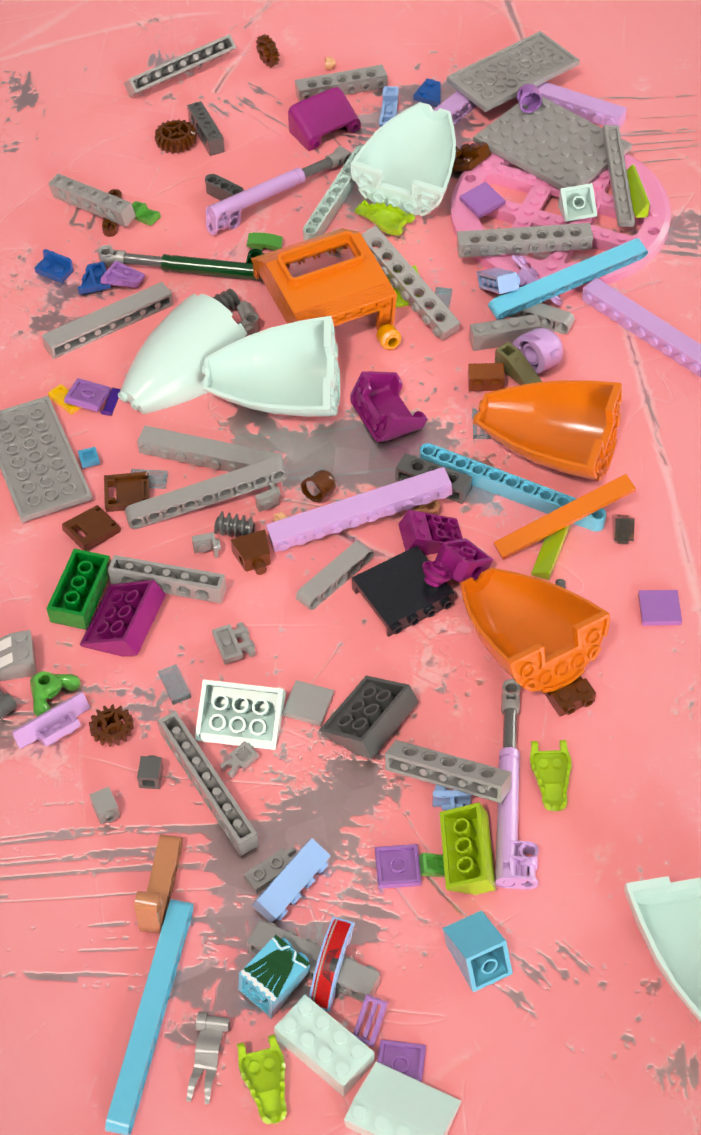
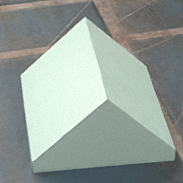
[558,183,597,222]

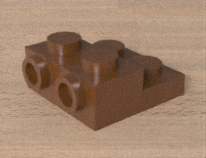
[452,142,491,172]
[544,676,596,717]

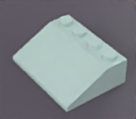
[195,680,286,750]
[344,1062,461,1135]

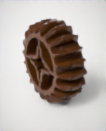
[155,119,197,154]

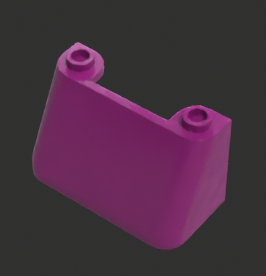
[288,87,361,152]
[350,371,428,442]

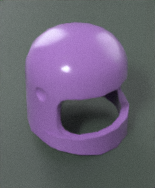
[517,83,542,113]

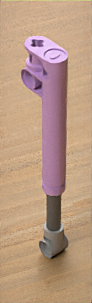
[206,146,352,235]
[495,679,539,889]

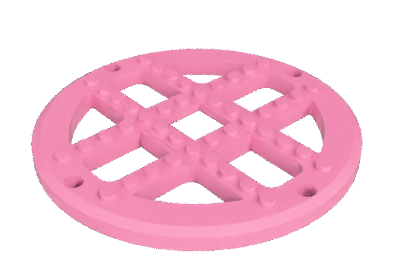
[450,151,671,290]

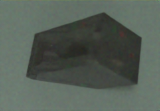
[612,514,635,544]

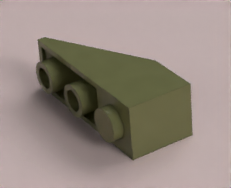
[495,341,542,385]

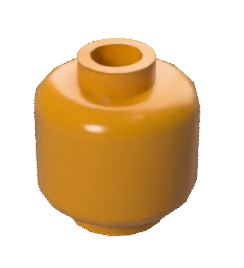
[376,324,401,350]

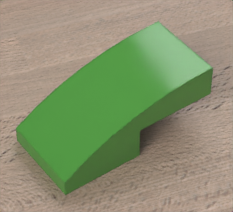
[132,201,161,226]
[246,232,283,251]
[419,852,445,877]

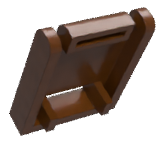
[104,472,150,512]
[62,505,121,551]

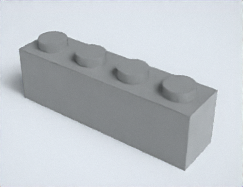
[469,314,541,351]

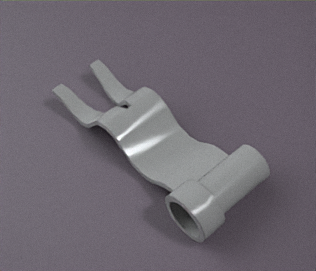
[186,1012,230,1104]

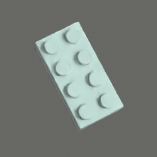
[274,995,375,1097]

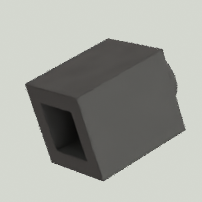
[137,755,163,789]

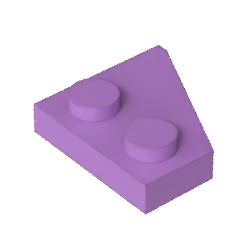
[100,260,145,288]

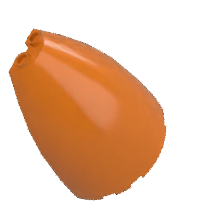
[473,380,622,481]
[460,567,610,693]

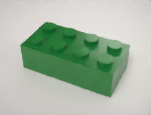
[46,549,111,630]

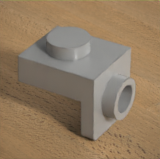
[255,484,281,512]

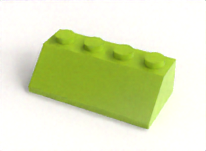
[439,802,496,895]

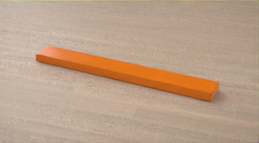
[493,474,636,560]

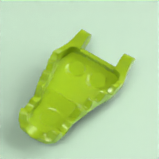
[354,199,415,236]
[530,740,572,811]
[236,1034,287,1124]

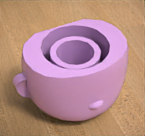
[512,328,563,373]

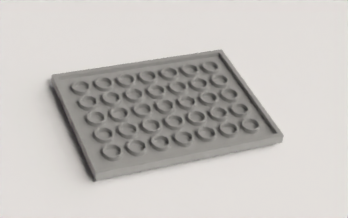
[473,96,632,189]

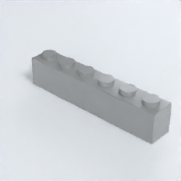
[247,920,380,1004]

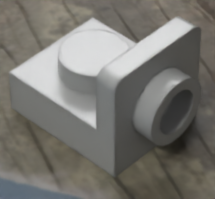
[191,532,221,558]

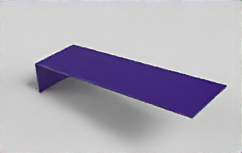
[100,388,121,416]

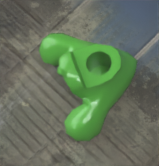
[30,671,81,717]

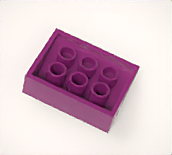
[80,580,166,657]

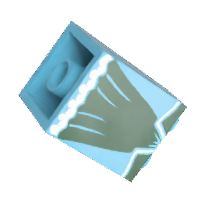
[238,935,310,1019]

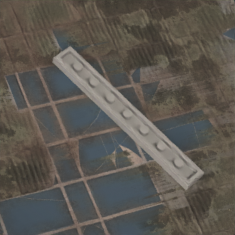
[602,125,635,227]

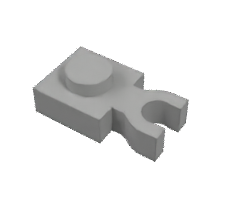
[220,741,259,779]

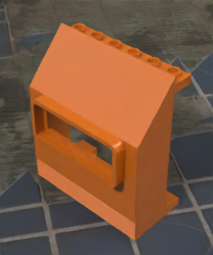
[251,228,397,331]

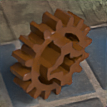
[256,34,280,68]
[89,704,134,747]

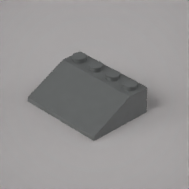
[318,675,419,759]

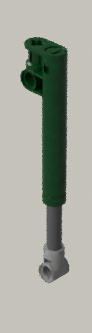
[98,245,266,281]

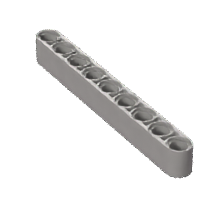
[125,457,287,529]

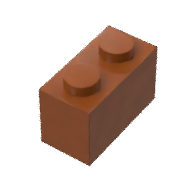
[468,363,505,391]

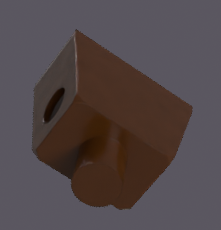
[231,529,271,575]

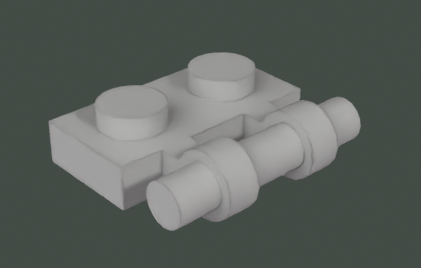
[212,622,256,665]

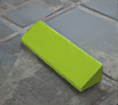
[627,164,650,218]
[531,525,571,580]

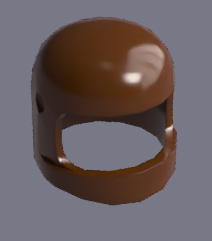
[301,470,336,502]

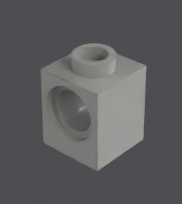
[89,787,120,825]

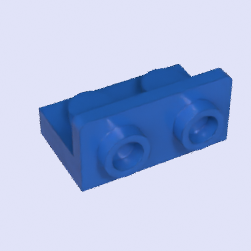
[34,249,74,283]

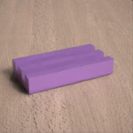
[353,994,389,1047]

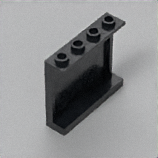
[352,546,455,637]

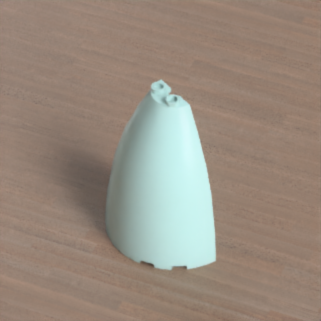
[351,102,456,216]
[118,294,247,414]
[201,316,340,417]
[624,876,701,1022]

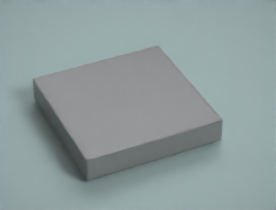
[283,680,334,726]

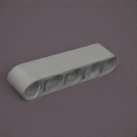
[495,292,575,334]
[295,540,374,610]

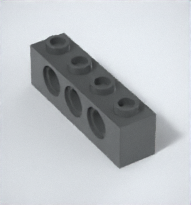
[187,101,225,156]
[395,453,472,504]

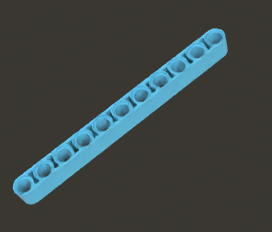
[488,238,649,320]
[420,443,606,532]
[105,899,194,1135]

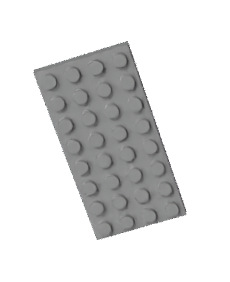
[446,31,580,112]
[0,396,93,523]

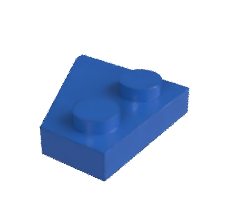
[413,78,441,107]
[78,261,111,295]

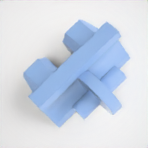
[432,785,471,810]

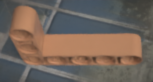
[134,834,183,934]

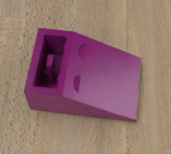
[398,510,463,555]

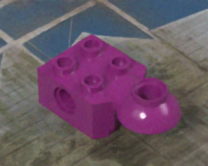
[422,538,493,587]

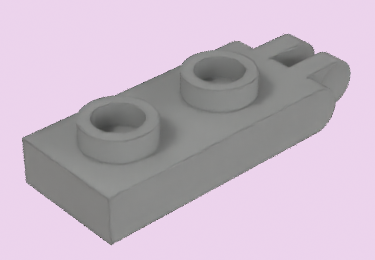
[244,847,297,893]

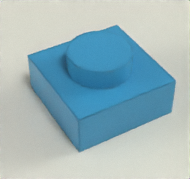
[78,447,100,469]

